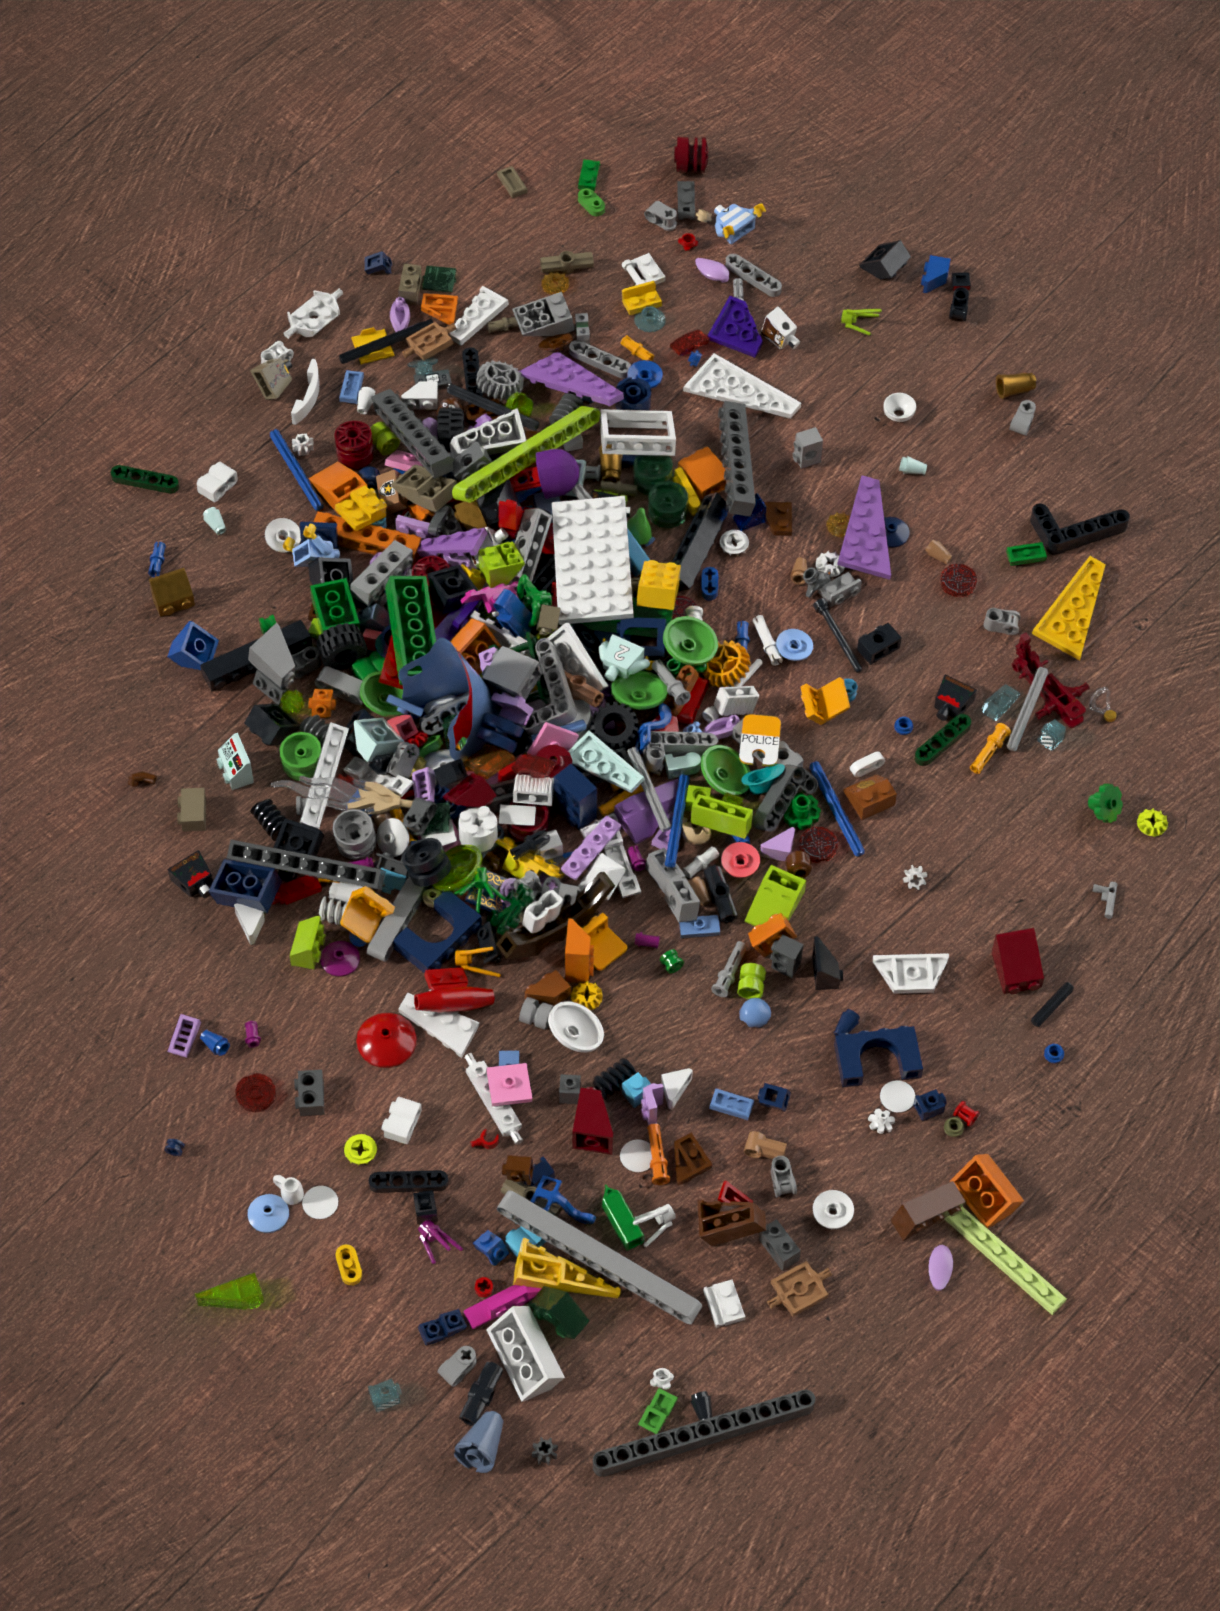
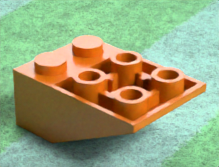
[308,461,368,515]

